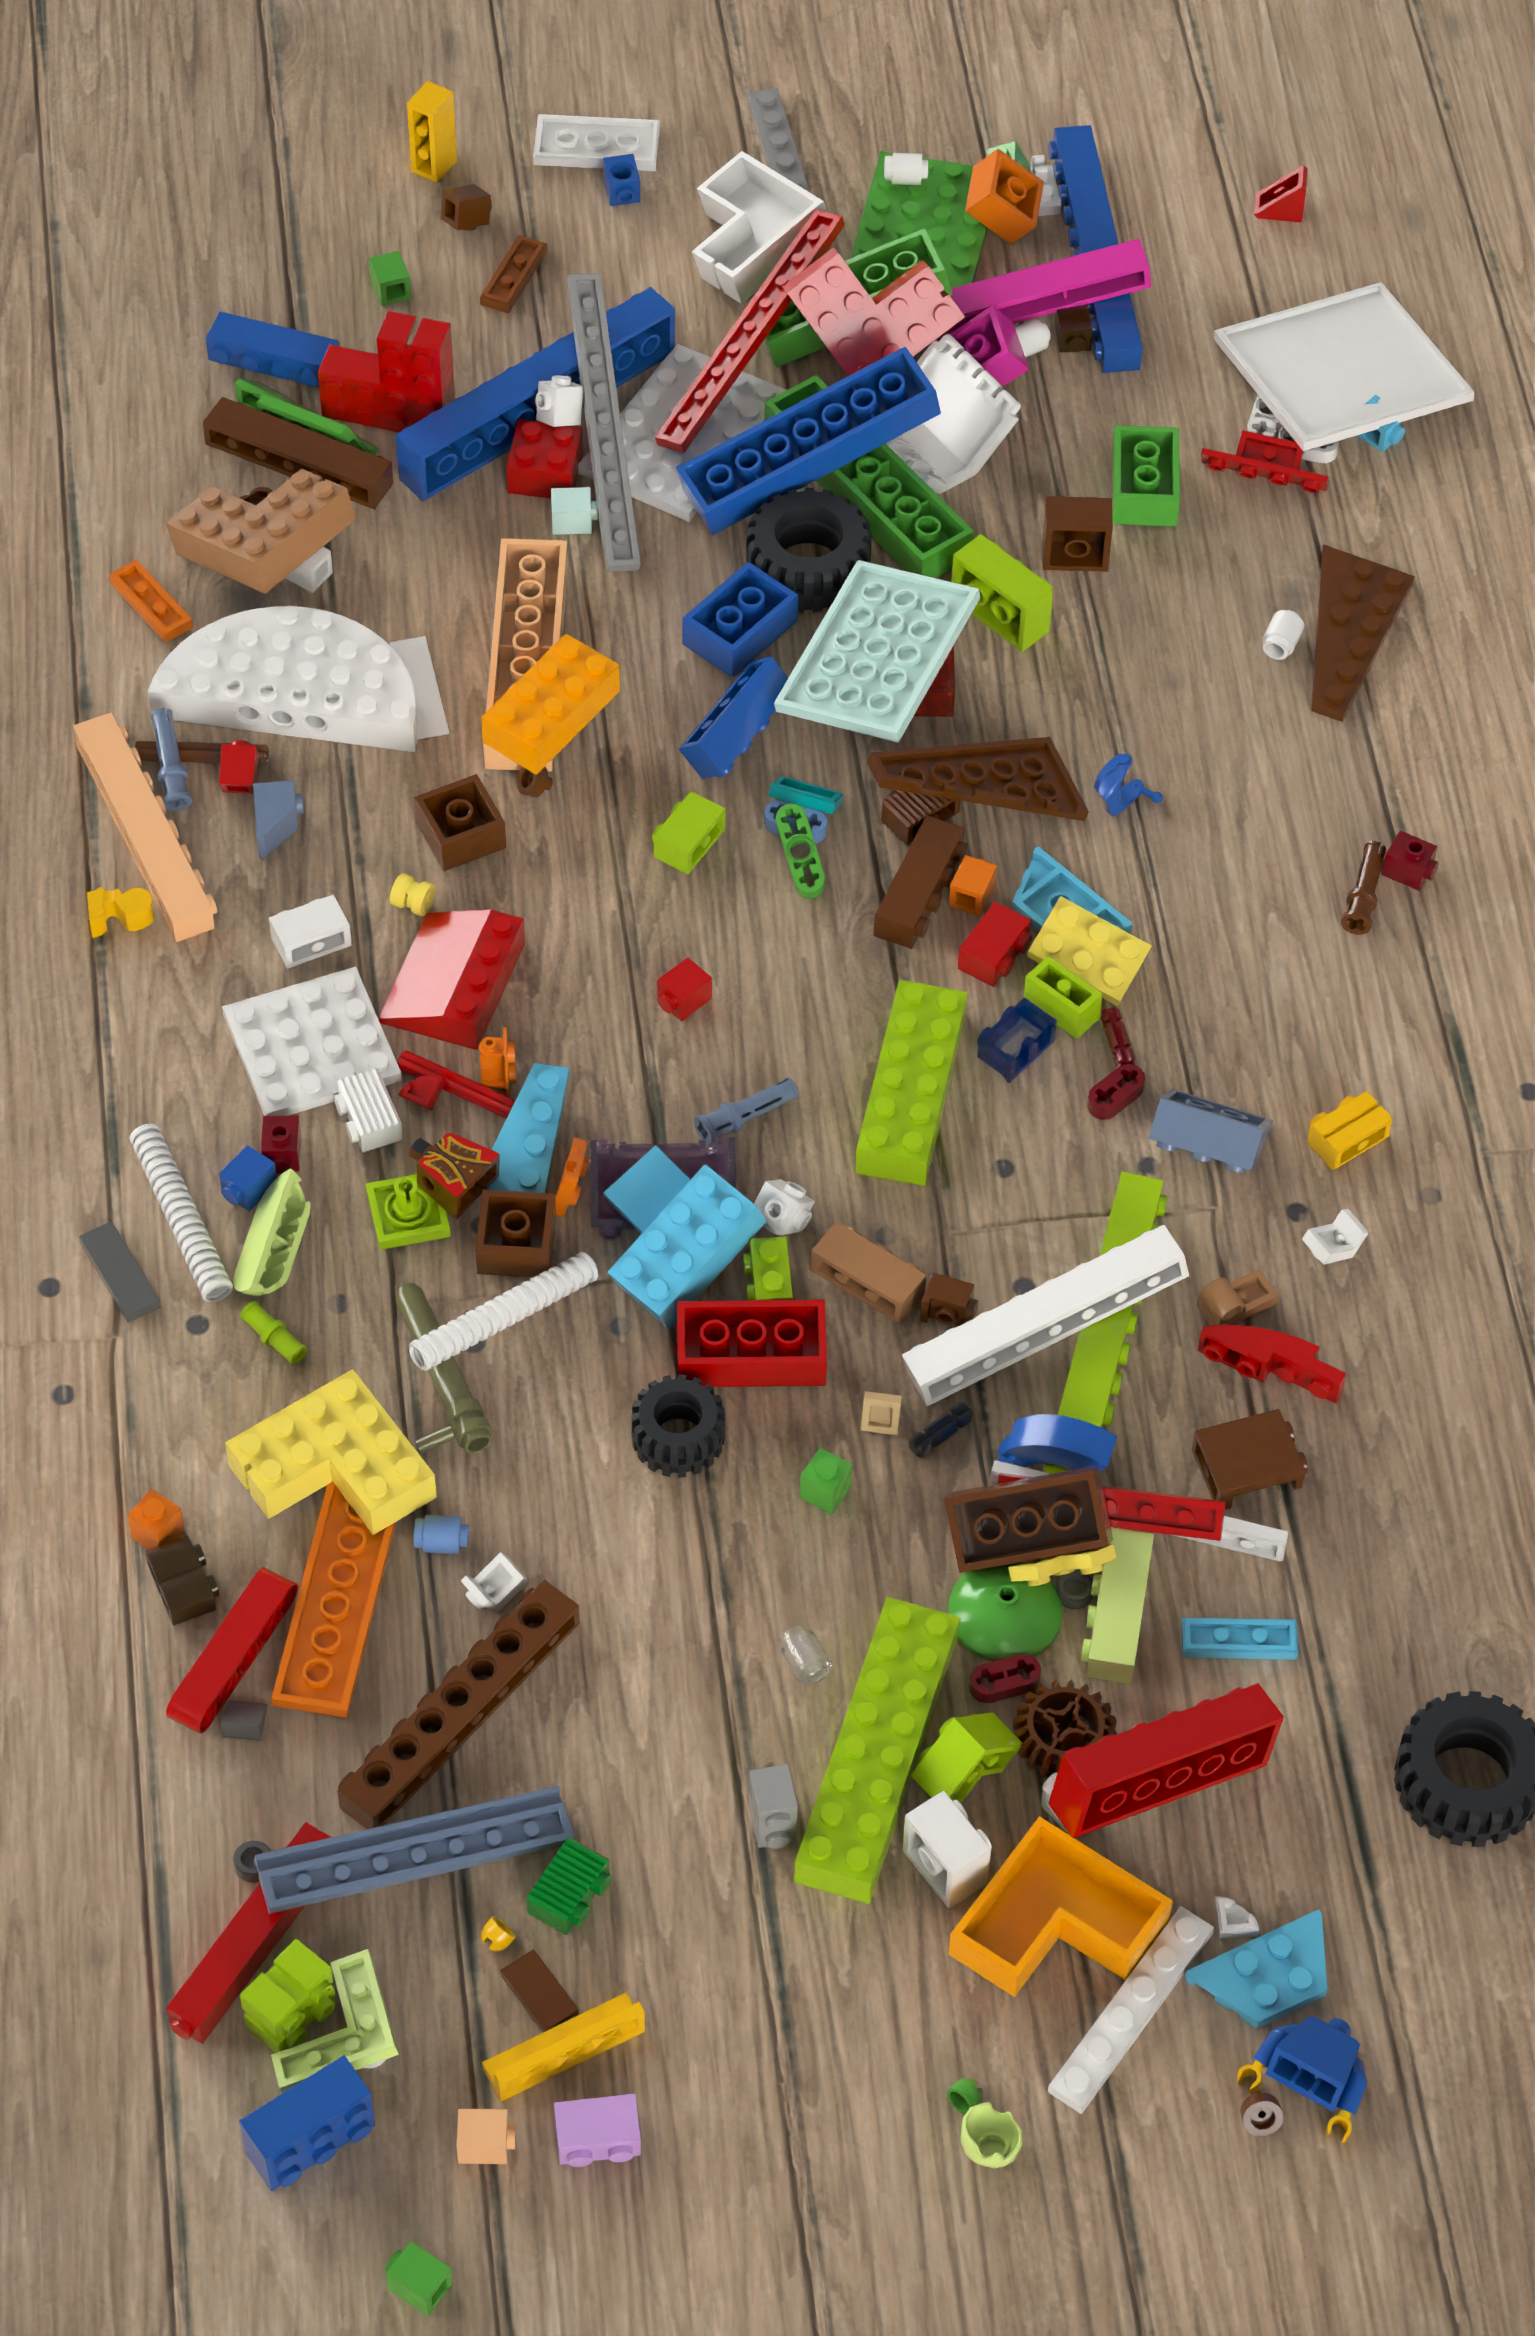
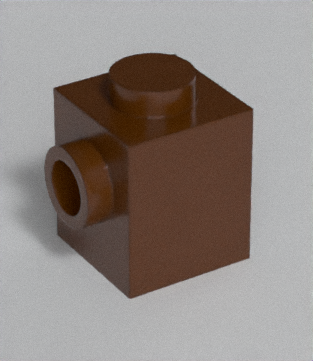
[441,184,492,231]

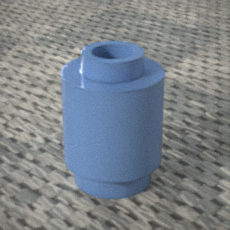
[414,1515,469,1554]

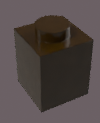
[1055,304,1092,352]

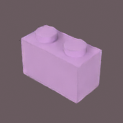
[554,2094,641,2167]

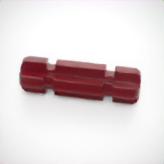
[1101,1006,1135,1068]

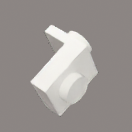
[1302,1209,1368,1265]
[461,1552,529,1613]

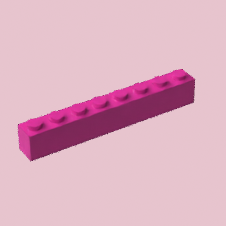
[926,238,1152,347]

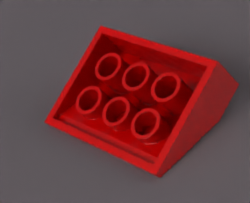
[378,909,525,1050]

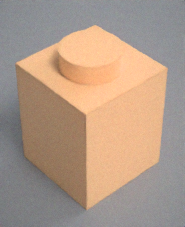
[456,2109,516,2164]

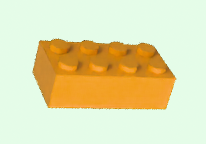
[481,634,620,775]

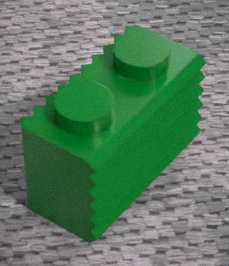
[526,1837,612,1935]

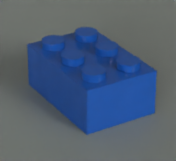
[682,562,798,678]
[239,2055,375,2191]

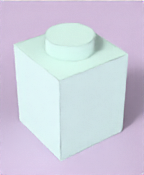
[551,487,598,535]

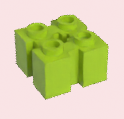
[240,1939,337,2053]

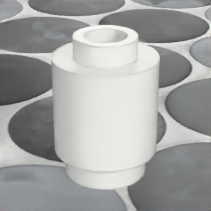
[884,153,928,185]
[1015,319,1051,357]
[1262,610,1304,660]

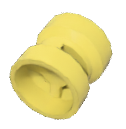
[389,873,436,917]

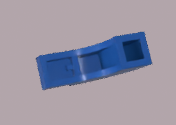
[998,1414,1117,1471]

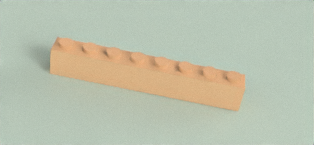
[73,712,217,942]

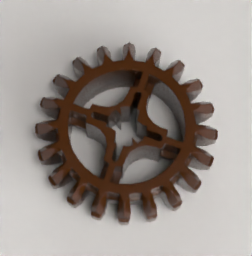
[1012,1679,1118,1778]

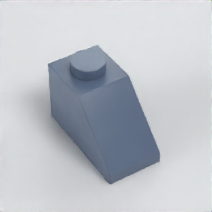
[253,780,304,858]

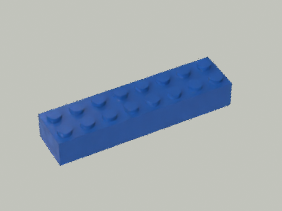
[676,346,941,535]

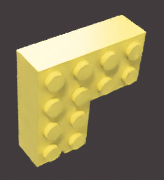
[225,1369,437,1535]

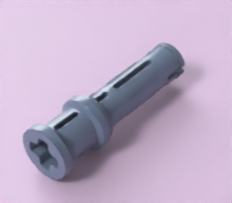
[150,708,193,810]
[694,1077,799,1146]

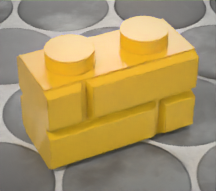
[1307,1091,1393,1170]

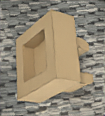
[861,1391,902,1435]

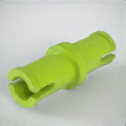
[240,1301,308,1365]

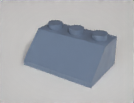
[1149,1089,1273,1173]

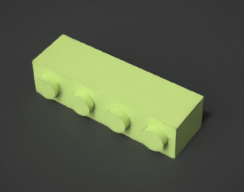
[1081,1527,1154,1684]

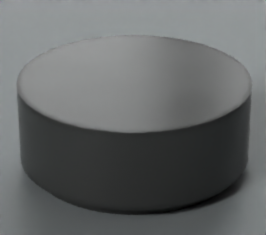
[1056,1570,1093,1609]
[233,1841,271,1882]

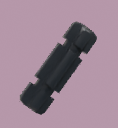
[909,1402,973,1458]

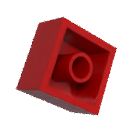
[506,419,583,499]

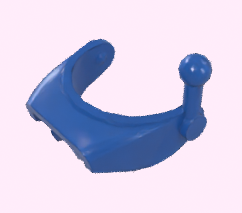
[1094,753,1163,816]

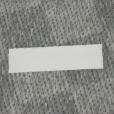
[389,636,450,740]

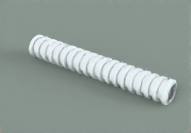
[129,1123,233,1302]
[409,1252,598,1371]

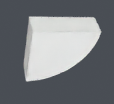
[1214,1896,1259,1939]

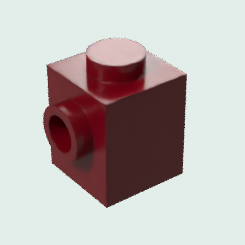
[1382,830,1439,891]
[261,1115,301,1173]

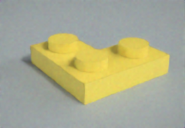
[1008,1544,1117,1586]

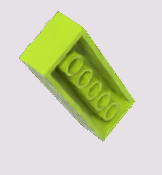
[855,979,968,1186]

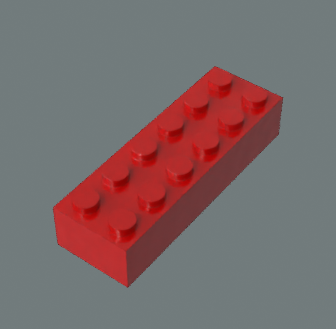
[1048,1683,1284,1838]

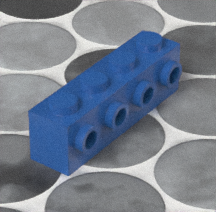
[206,311,340,387]
[679,656,788,779]

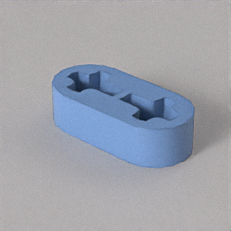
[764,800,827,843]

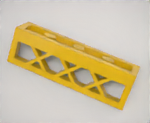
[482,1992,645,2102]

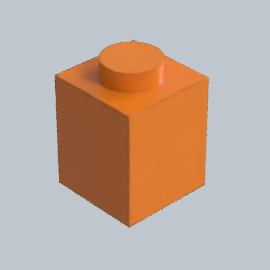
[949,855,997,917]
[127,1489,185,1549]

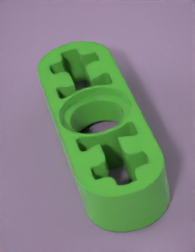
[776,804,826,899]

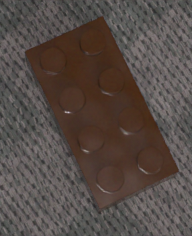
[944,1465,1113,1573]

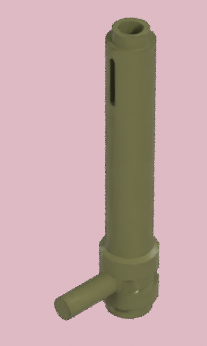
[396,1283,493,1454]

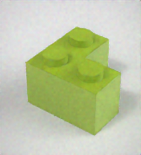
[910,1712,1022,1803]

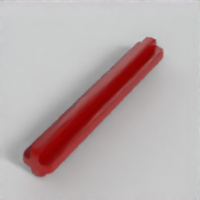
[397,1050,516,1119]

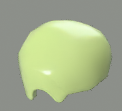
[960,2102,1022,2169]

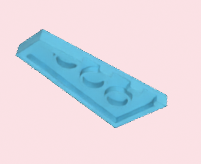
[486,1063,570,1193]

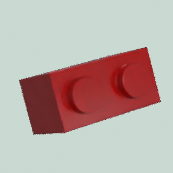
[958,902,1032,987]

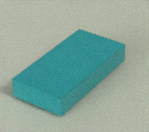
[768,776,844,815]

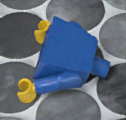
[1237,2016,1367,2144]

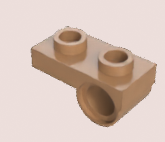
[1197,1269,1279,1326]

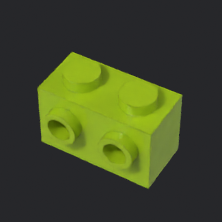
[652,791,726,875]
[1023,956,1103,1039]
[743,1236,793,1301]

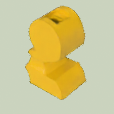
[87,887,155,939]

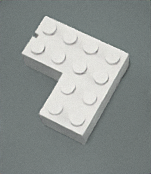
[692,151,827,304]

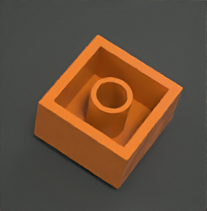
[965,148,1044,244]

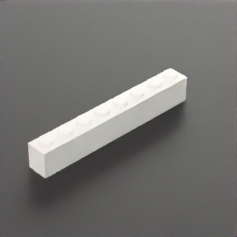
[902,1225,1189,1406]

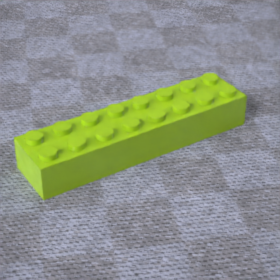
[794,1597,960,1904]

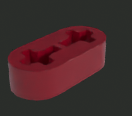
[1087,1064,1145,1120]
[969,1654,1041,1703]

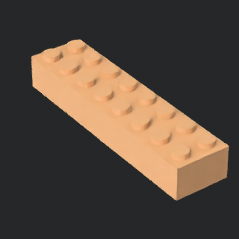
[483,538,568,771]

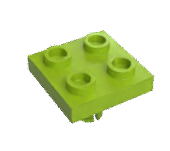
[365,1174,451,1250]

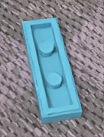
[1181,1618,1299,1660]

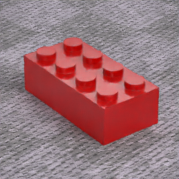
[677,1300,827,1387]

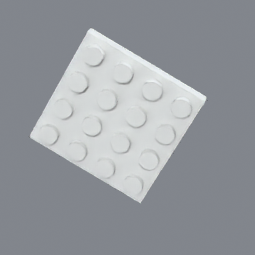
[222,966,402,1116]

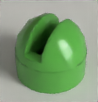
[947,2078,983,2114]

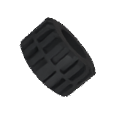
[631,1374,725,1478]

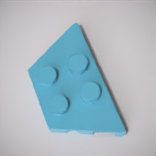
[1011,846,1133,933]
[1185,1909,1327,2029]

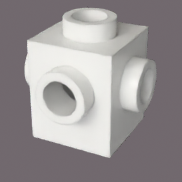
[754,1179,815,1236]

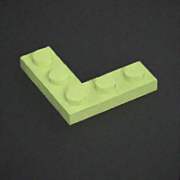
[271,1949,399,2093]

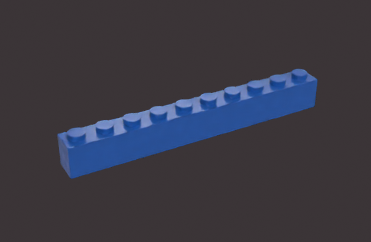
[1048,125,1143,373]

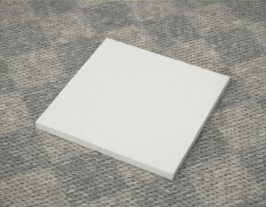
[1214,282,1474,451]

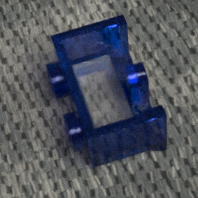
[977,997,1057,1083]

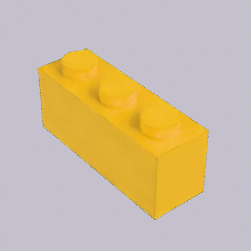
[407,80,457,183]

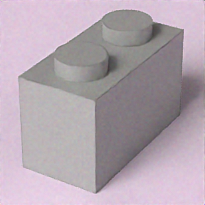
[749,1764,798,1849]

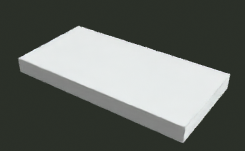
[533,114,660,171]

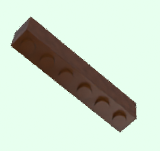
[203,397,393,510]

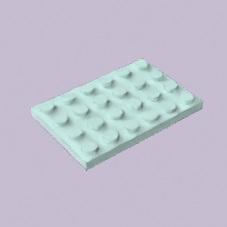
[774,560,980,743]

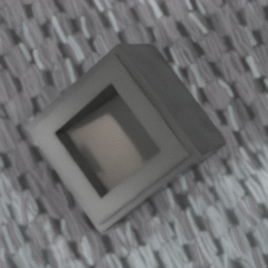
[221,1700,267,1741]

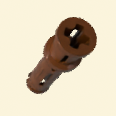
[1341,841,1386,935]

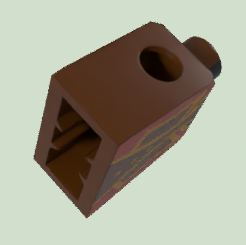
[409,1133,500,1219]

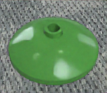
[948,1563,1063,1661]

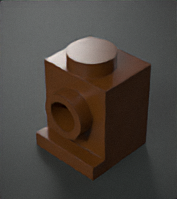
[920,1272,978,1326]

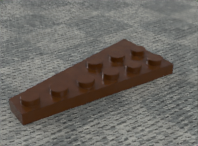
[1311,544,1415,722]
[867,737,1089,821]

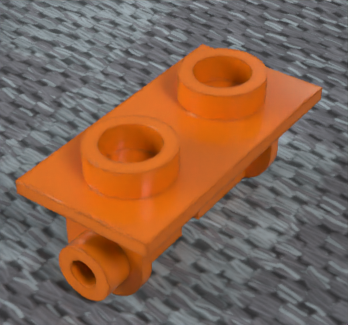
[479,1027,516,1097]

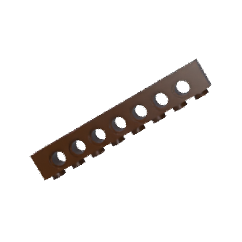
[337,1579,580,1829]

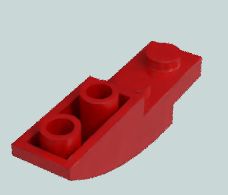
[1198,1325,1347,1403]

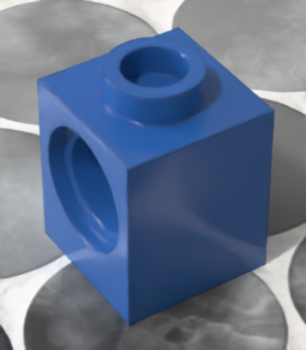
[603,154,640,206]

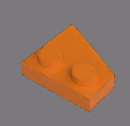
[555,1137,590,1218]

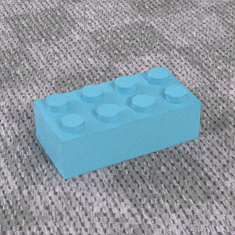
[607,1164,767,1330]

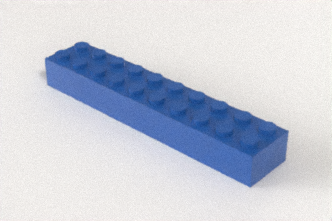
[396,287,675,502]

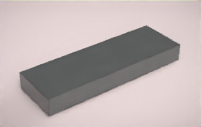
[79,1221,161,1323]

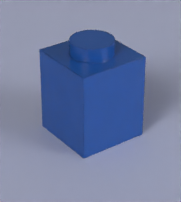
[219,1145,277,1211]

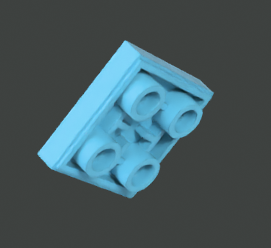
[603,1145,690,1234]

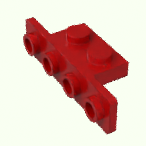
[1201,430,1329,493]

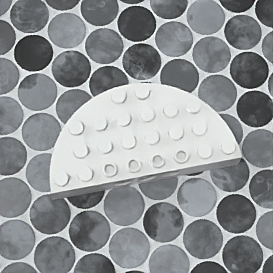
[148,606,418,752]

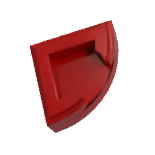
[398,1074,447,1110]

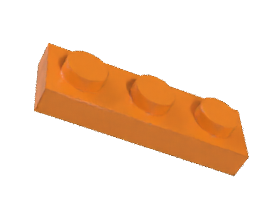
[109,559,193,643]

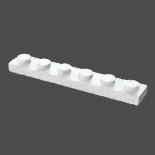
[1048,1906,1214,2114]

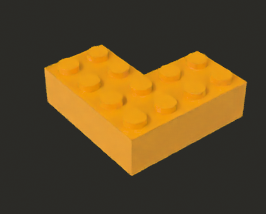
[948,1816,1173,1997]

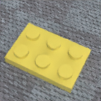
[1026,896,1152,1006]

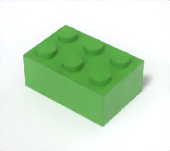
[1112,425,1180,527]

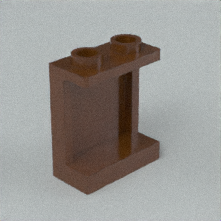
[1192,1409,1308,1510]

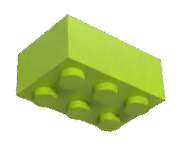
[952,534,1054,652]

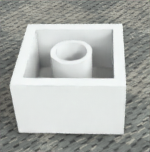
[902,1790,992,1909]

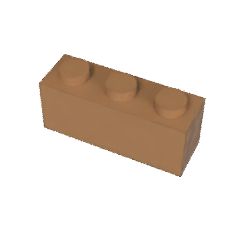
[810,1221,926,1324]

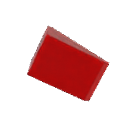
[1254,165,1308,222]

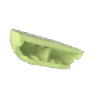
[233,1169,310,1296]

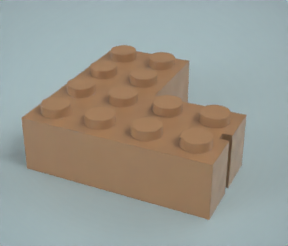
[166,469,357,594]

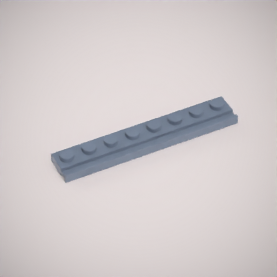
[254,1786,575,1914]

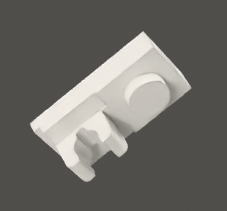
[1030,155,1061,216]

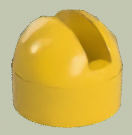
[481,1916,516,1952]

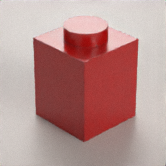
[219,740,259,794]
[657,957,712,1022]

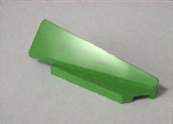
[235,379,379,455]

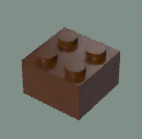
[1042,496,1113,572]
[414,774,506,871]
[475,1189,556,1278]

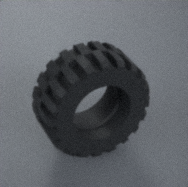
[746,488,872,613]
[1394,1691,1535,1847]

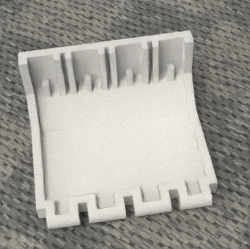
[886,334,1021,494]

